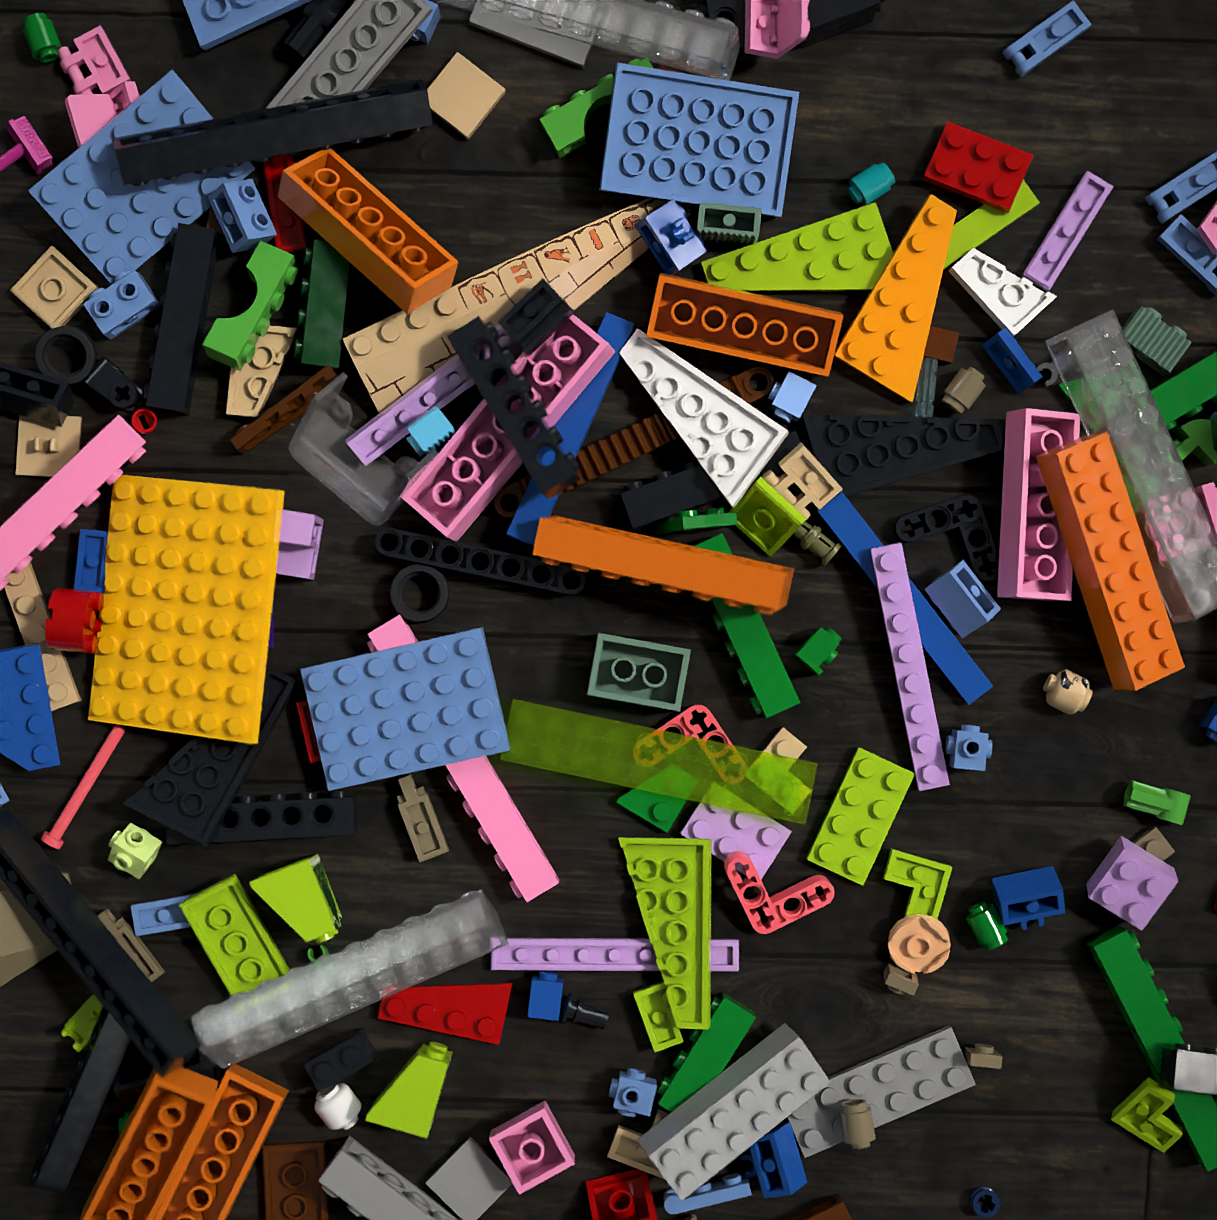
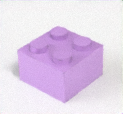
[1086,836,1178,930]

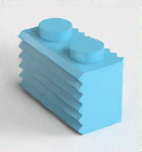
[406,406,456,458]

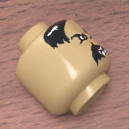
[1043,669,1093,715]

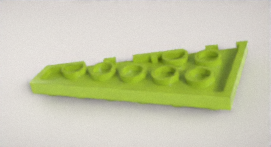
[701,202,893,292]
[618,837,712,1030]

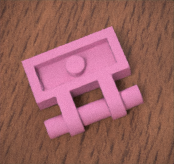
[57,25,131,95]

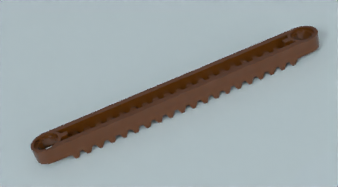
[494,366,774,519]

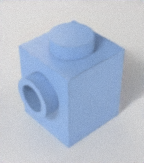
[768,371,817,423]

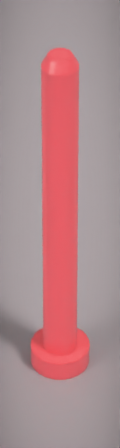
[41,724,125,849]

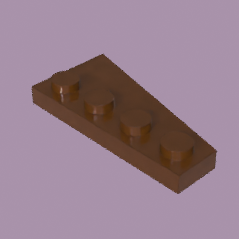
[230,364,345,455]

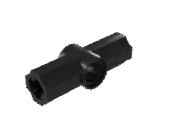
[284,0,352,61]

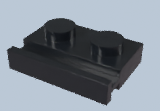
[498,278,575,356]

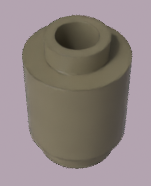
[941,367,986,414]
[840,1099,876,1149]

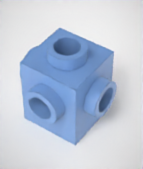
[945,724,992,771]
[608,1068,657,1117]

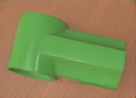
[1124,780,1191,825]

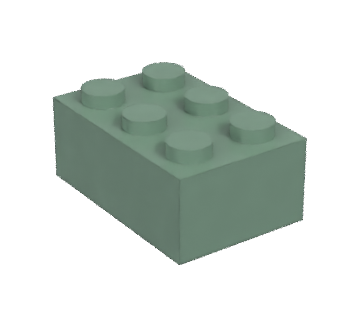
[587,633,691,711]

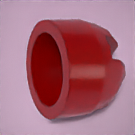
[132,408,157,434]

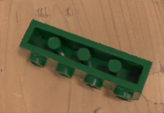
[293,239,350,371]

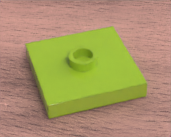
[728,477,807,557]

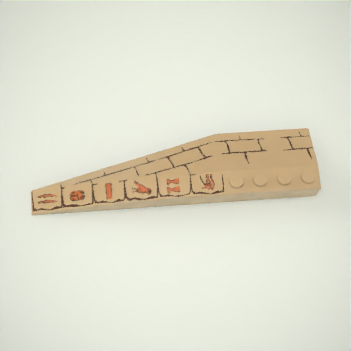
[343,198,691,413]

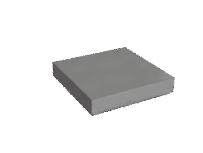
[426,1136,512,1220]

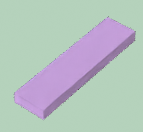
[1022,170,1113,292]

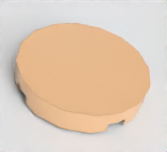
[888,914,951,974]

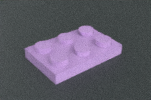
[680,781,792,879]

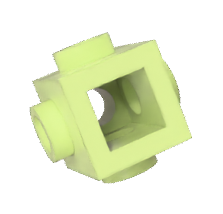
[108,822,162,879]

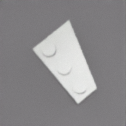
[949,248,1057,336]

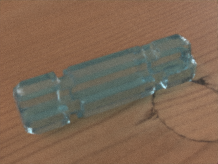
[915,358,938,418]

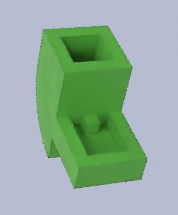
[1159,419,1217,470]

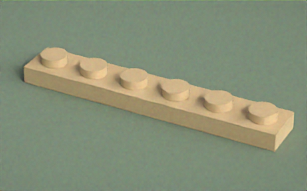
[4,562,81,712]

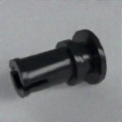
[560,993,609,1030]

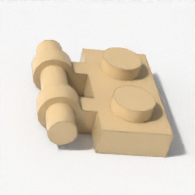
[762,443,843,520]

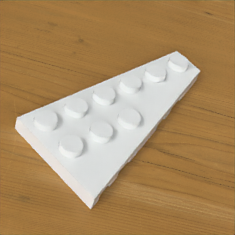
[619,328,789,509]

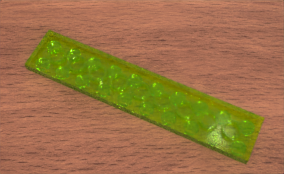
[500,699,818,825]

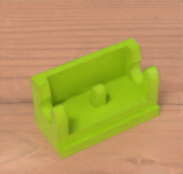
[61,994,103,1053]

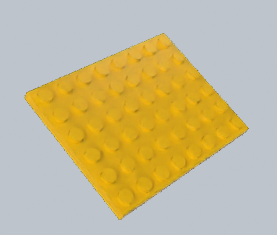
[88,475,285,744]

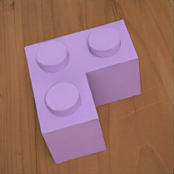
[276,510,324,580]

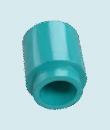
[848,162,896,206]

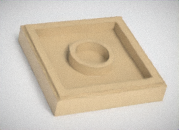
[427,52,506,140]
[10,246,99,329]

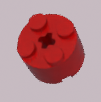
[45,588,104,654]

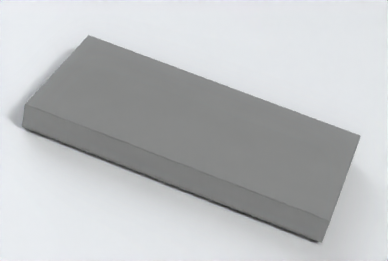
[469,0,605,68]

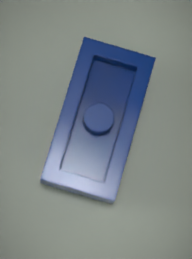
[982,327,1042,394]
[74,529,108,593]

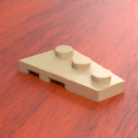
[226,326,298,418]

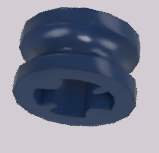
[969,1186,1000,1218]

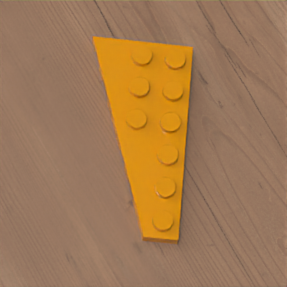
[834,194,957,403]

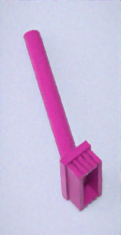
[0,116,52,175]

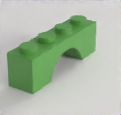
[540,57,653,158]
[202,240,298,371]

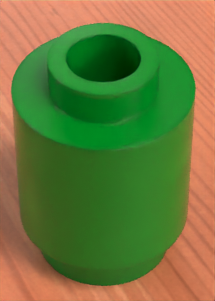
[22,13,62,63]
[966,901,1008,951]

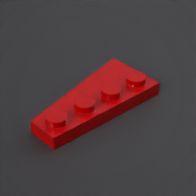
[378,982,513,1045]

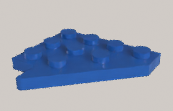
[0,643,61,771]

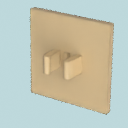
[16,415,82,477]

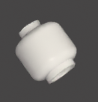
[315,1083,361,1130]

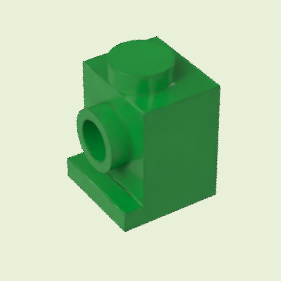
[794,627,842,675]

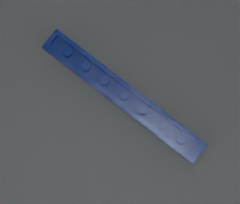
[506,312,635,547]
[816,491,993,705]

